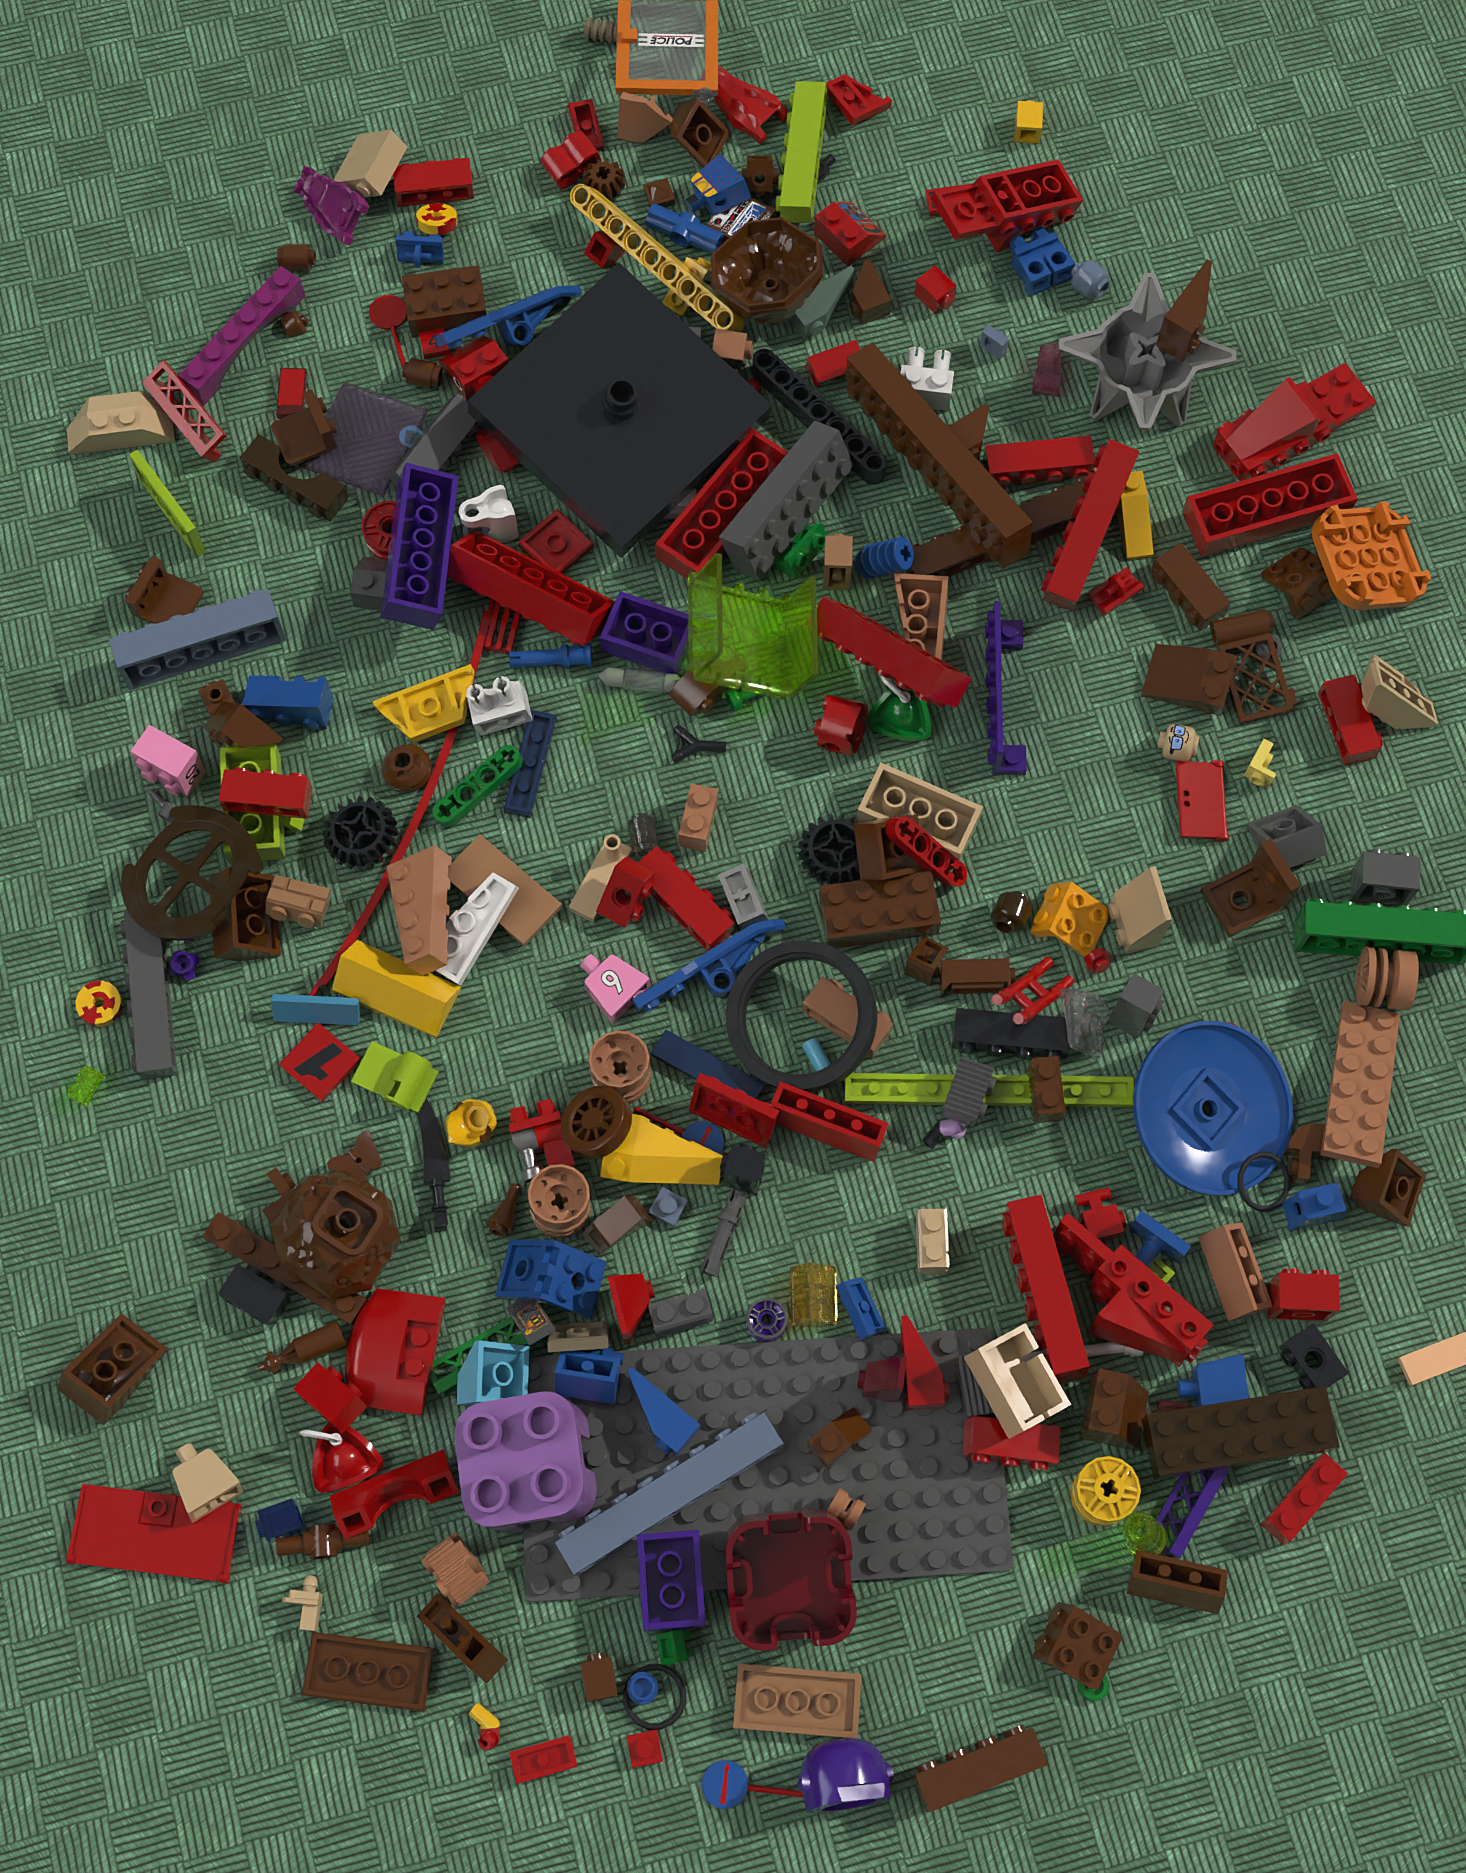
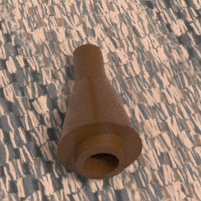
[486,1183,521,1237]

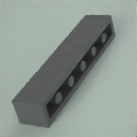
[120,910,177,1080]

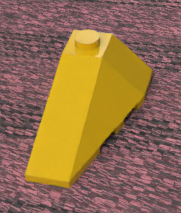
[600,1114,723,1185]

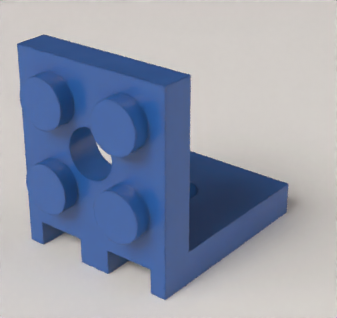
[495,1239,606,1319]

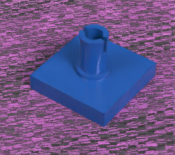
[1129,1211,1191,1268]

